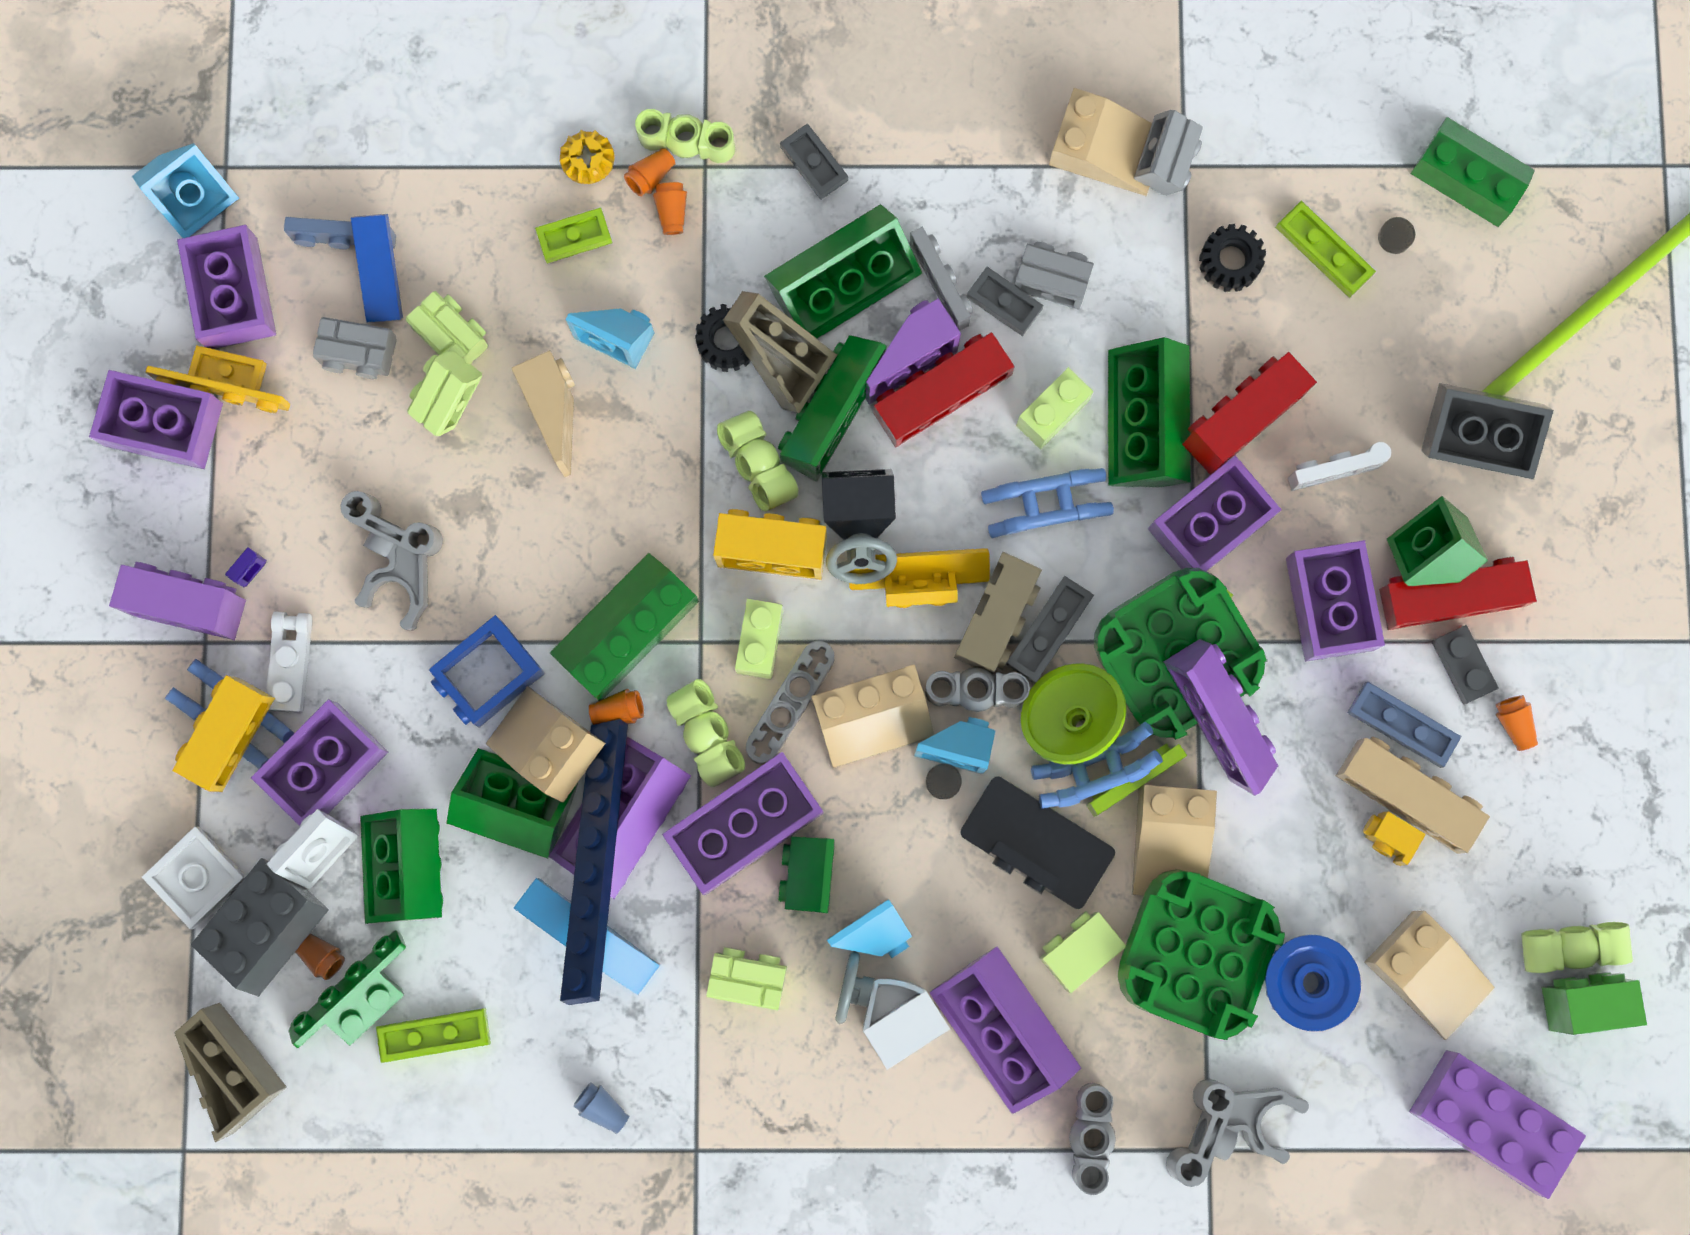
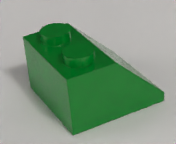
[1387,496,1488,586]
[778,836,835,913]

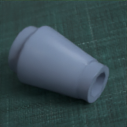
[573,1083,630,1134]

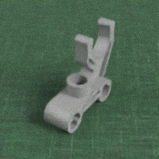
[341,491,443,631]
[1166,1079,1309,1187]

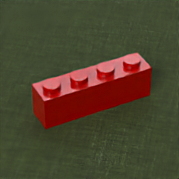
[873,332,1015,448]
[1182,352,1317,475]
[1379,557,1537,630]

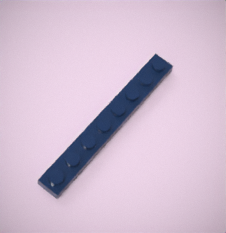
[560,719,628,1005]

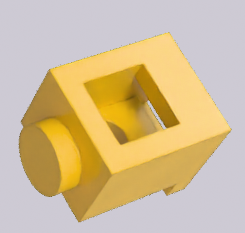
[1363,811,1426,866]

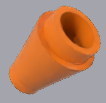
[624,148,676,197]
[653,182,687,235]
[589,689,644,725]
[1496,695,1538,751]

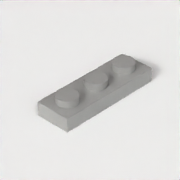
[909,226,973,331]

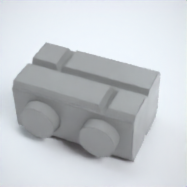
[1134,110,1203,195]
[1015,242,1094,309]
[313,317,397,379]

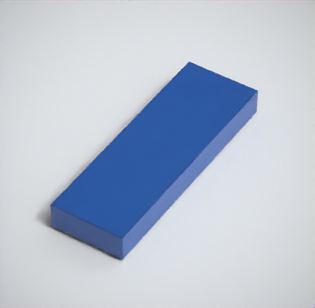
[351,214,403,323]

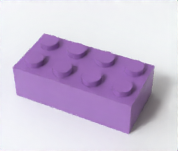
[662,752,824,895]
[1409,1050,1586,1199]

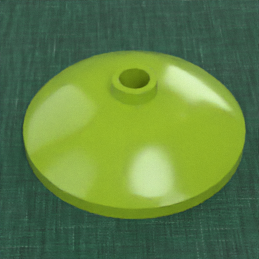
[1021,663,1126,764]

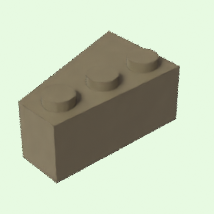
[723,291,837,413]
[954,552,1042,674]
[174,1003,287,1143]

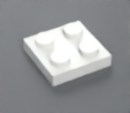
[267,809,359,890]
[142,826,246,929]

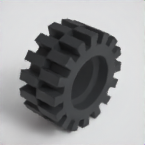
[1199,224,1266,292]
[695,304,750,372]

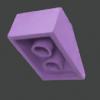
[866,298,961,405]

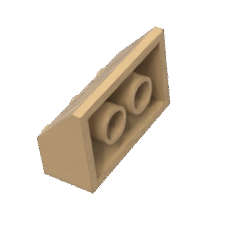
[812,664,934,768]

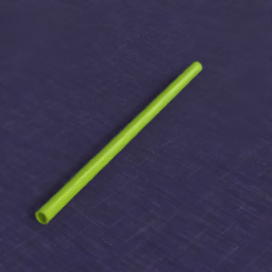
[1482,213,1690,396]

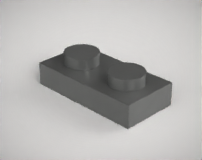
[780,123,848,200]
[966,267,1044,336]
[1431,625,1499,705]

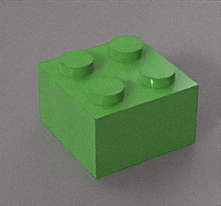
[1541,972,1647,1035]

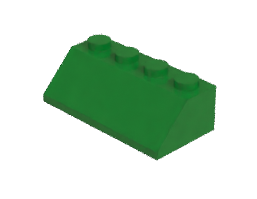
[764,204,922,339]
[778,335,887,482]
[1108,337,1191,487]
[550,553,699,701]

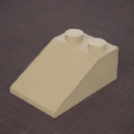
[1049,88,1152,196]
[511,350,575,477]
[486,686,606,802]
[1132,785,1217,896]
[1364,911,1495,1040]

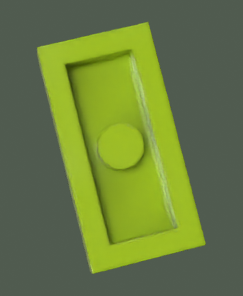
[535,207,613,264]

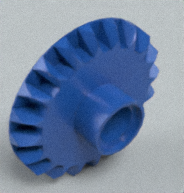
[1264,935,1361,1031]

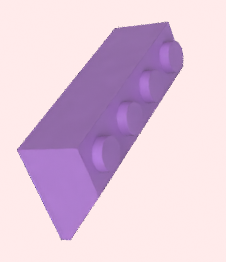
[1163,639,1278,796]
[549,736,691,899]
[929,946,1081,1114]

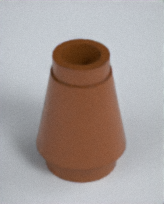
[295,933,345,980]

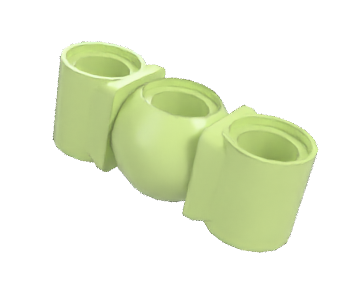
[635,109,735,163]
[717,411,798,512]
[666,679,745,787]
[1521,922,1633,973]

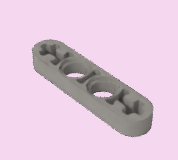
[746,641,834,764]

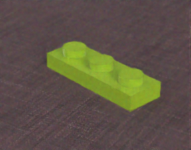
[1086,743,1187,817]

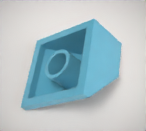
[132,143,239,238]
[565,308,655,369]
[914,717,995,774]
[827,899,912,958]

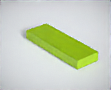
[1275,200,1376,298]
[376,1008,491,1063]

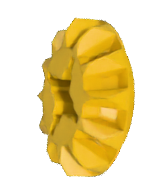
[559,130,615,184]

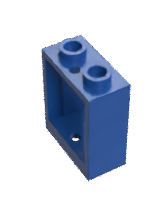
[429,615,545,727]

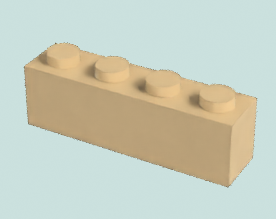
[1336,737,1490,854]

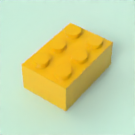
[713,509,827,580]

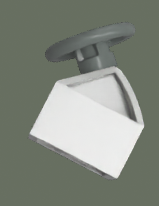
[835,951,950,1070]

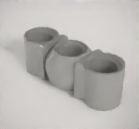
[925,667,1030,712]
[1069,1083,1116,1195]

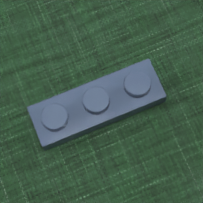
[284,217,396,249]
[1347,682,1462,768]

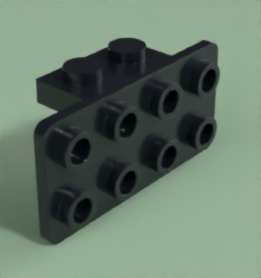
[960,776,1115,909]

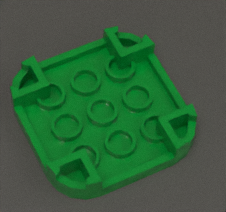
[1094,568,1267,740]
[1118,869,1285,1040]

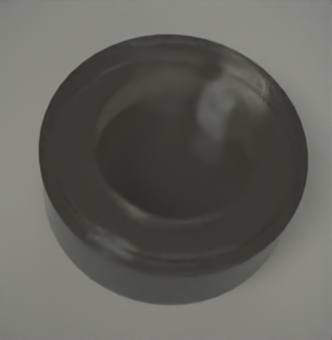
[1378,217,1416,254]
[926,764,962,800]

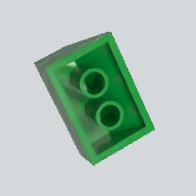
[1410,117,1535,227]
[446,748,578,859]
[360,809,443,924]

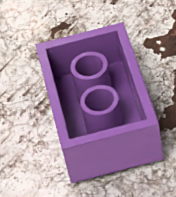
[177,225,276,349]
[89,370,223,470]
[1148,455,1282,571]
[1286,540,1385,662]
[109,562,246,641]
[251,699,388,826]

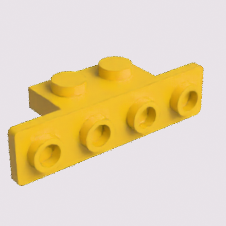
[145,345,290,413]
[849,548,990,608]

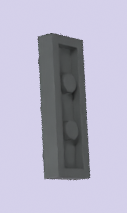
[1006,576,1094,684]

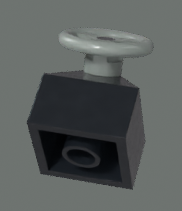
[821,469,897,584]

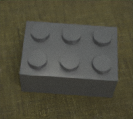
[1421,383,1554,479]
[191,858,329,997]

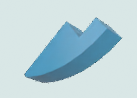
[514,878,660,995]

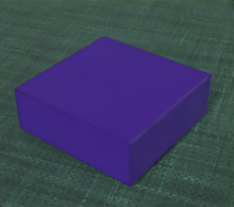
[225,547,267,587]

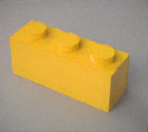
[172,675,275,792]

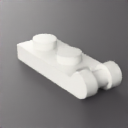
[1288,442,1391,491]
[266,611,312,713]

